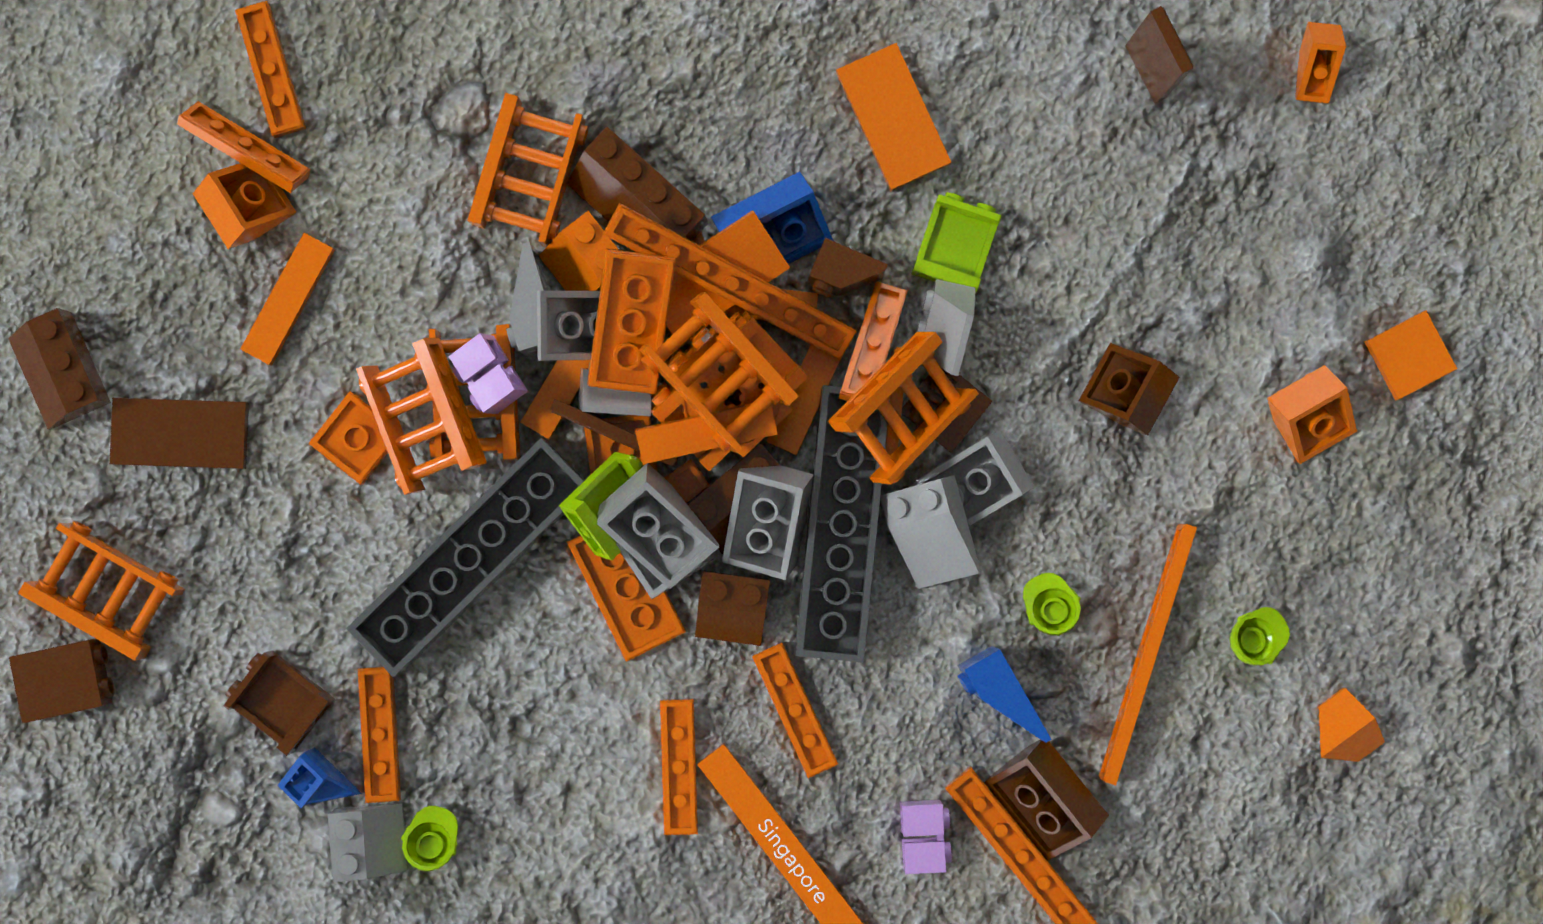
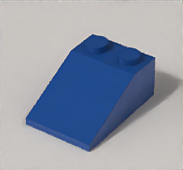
[957,646,1052,743]

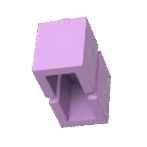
[448,333,528,414]
[900,800,952,874]

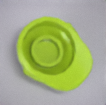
[1023,573,1081,636]
[1229,607,1290,666]
[401,806,458,872]

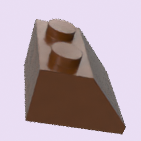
[808,238,888,298]
[1078,343,1180,436]
[695,571,770,646]

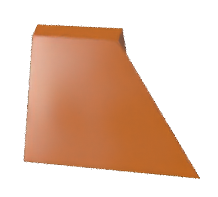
[1317,687,1385,762]

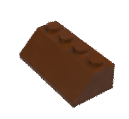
[566,127,709,241]

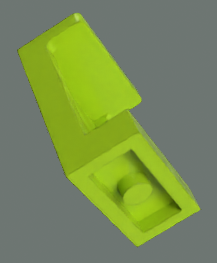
[911,192,1002,293]
[559,452,644,560]

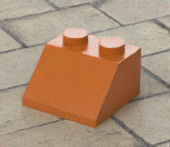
[192,163,296,249]
[539,210,619,291]
[1267,365,1357,464]

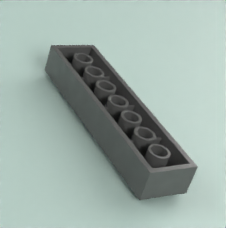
[794,385,890,663]
[346,438,585,677]

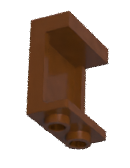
[9,639,115,723]
[223,650,335,756]

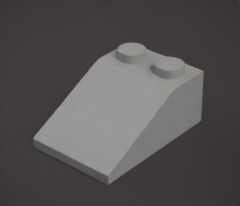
[506,241,549,357]
[537,291,600,361]
[907,431,1035,526]
[597,463,719,589]
[880,475,981,589]

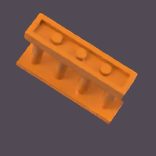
[467,92,589,247]
[639,292,799,453]
[428,324,521,460]
[828,332,979,485]
[356,338,487,495]
[18,521,185,661]

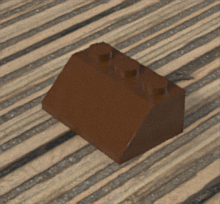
[8,308,111,430]
[688,443,780,554]
[984,739,1109,861]

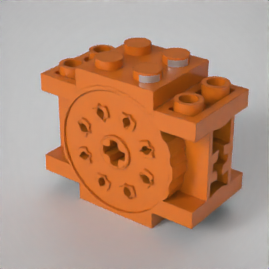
[651,310,808,471]

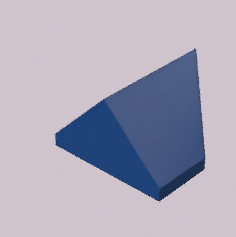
[277,747,362,808]

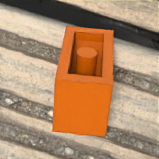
[1295,22,1346,103]

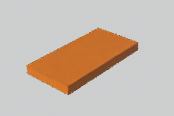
[836,43,952,192]
[666,210,790,335]
[587,248,676,394]
[567,535,686,662]

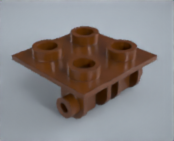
[902,369,993,453]

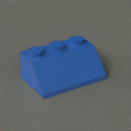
[711,171,834,264]

